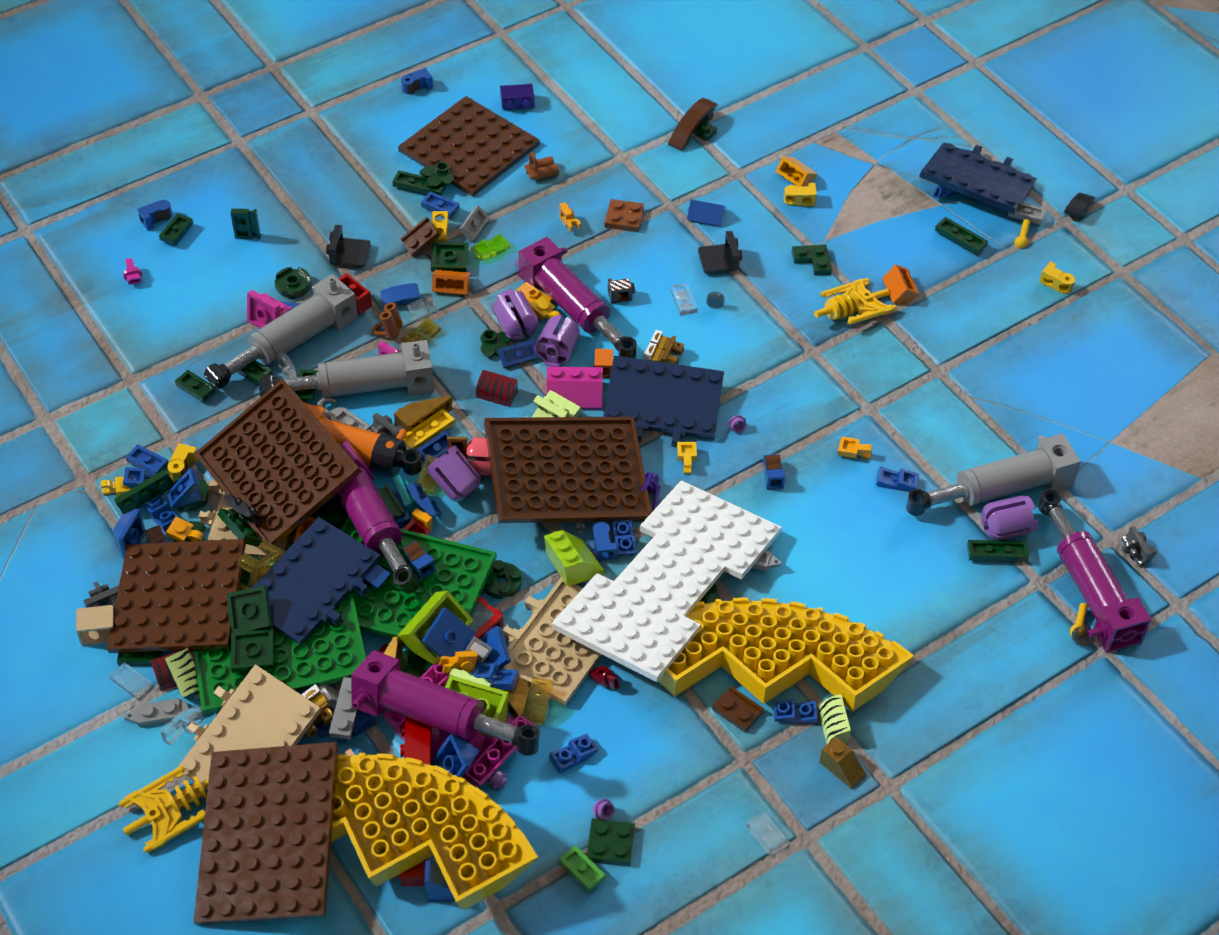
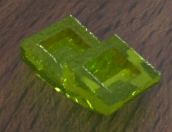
[470,233,511,261]

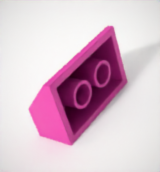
[546,367,603,410]

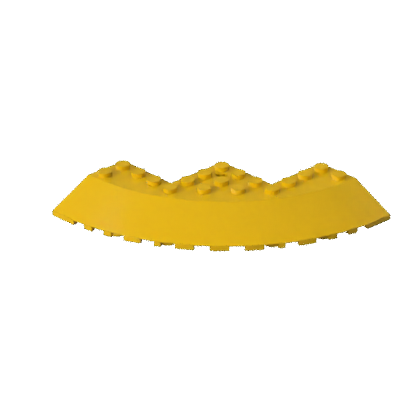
[658,598,914,712]
[332,753,539,911]

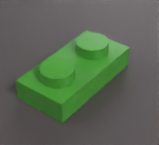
[559,845,606,892]

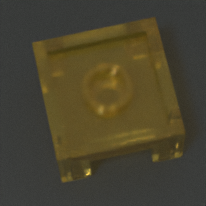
[238,540,284,591]

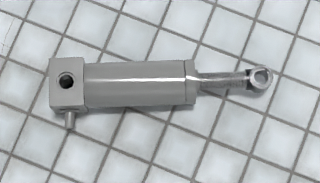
[204,274,358,389]
[258,340,434,398]
[906,433,1081,516]

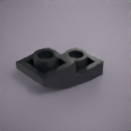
[1064,192,1096,218]
[224,493,261,526]

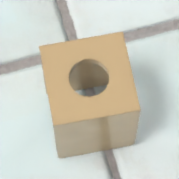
[76,605,114,646]

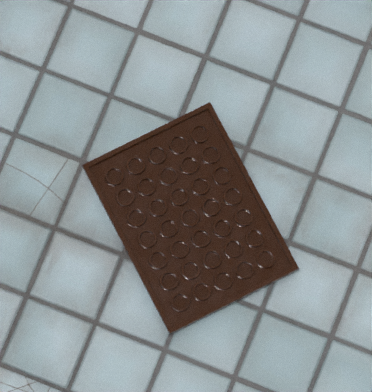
[194,379,362,550]
[484,417,652,523]
[193,742,339,925]

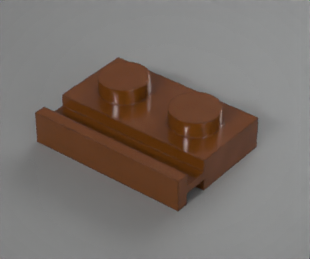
[400,217,441,258]
[712,686,764,733]

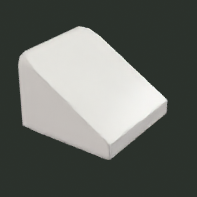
[319,685,339,710]

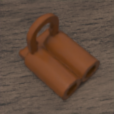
[524,152,559,181]
[372,302,403,341]

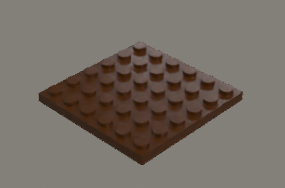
[398,96,540,197]
[107,539,246,653]

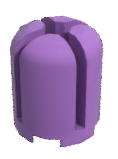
[491,289,538,341]
[534,315,580,367]
[426,446,482,502]
[981,495,1038,540]

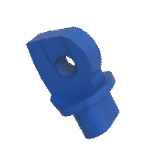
[933,185,954,199]

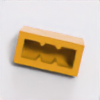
[776,156,818,186]

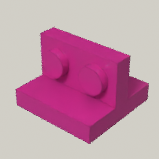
[247,290,292,328]

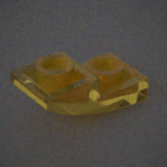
[401,317,441,343]
[417,454,437,495]
[524,677,554,725]

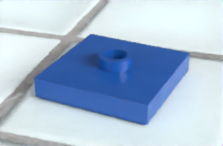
[421,608,476,657]
[479,626,511,670]

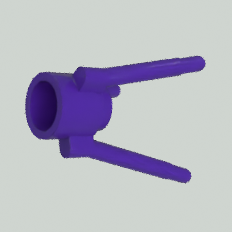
[641,472,661,511]

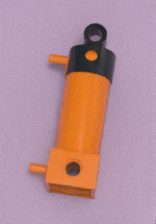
[304,403,422,477]

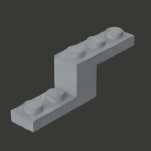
[329,656,368,740]

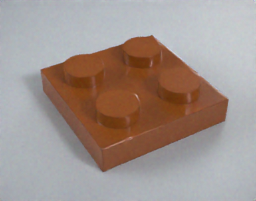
[605,199,644,232]

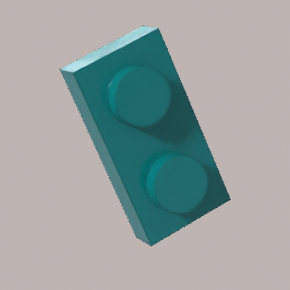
[393,474,418,515]

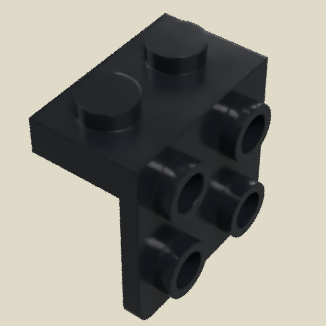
[326,225,371,267]
[698,231,742,274]

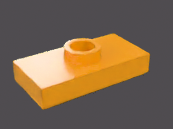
[515,282,553,305]

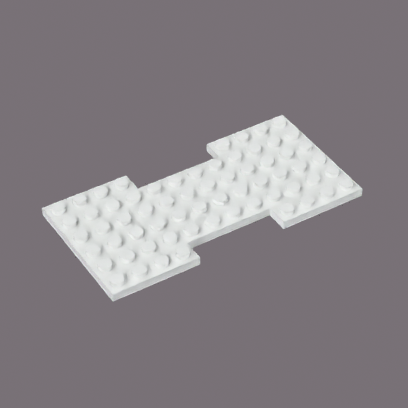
[552,480,782,682]

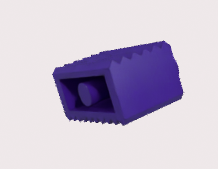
[500,83,535,110]

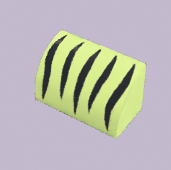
[165,648,199,697]
[818,694,851,744]

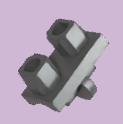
[371,413,405,438]
[1121,526,1157,566]
[83,582,119,609]

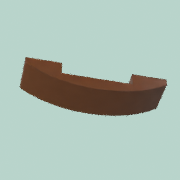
[668,97,718,151]

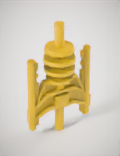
[814,278,897,325]
[119,766,209,853]

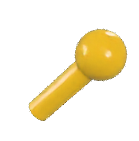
[1014,219,1030,249]
[1070,603,1088,637]

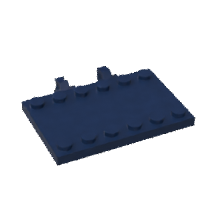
[919,142,1037,214]
[603,355,724,447]
[252,517,381,646]

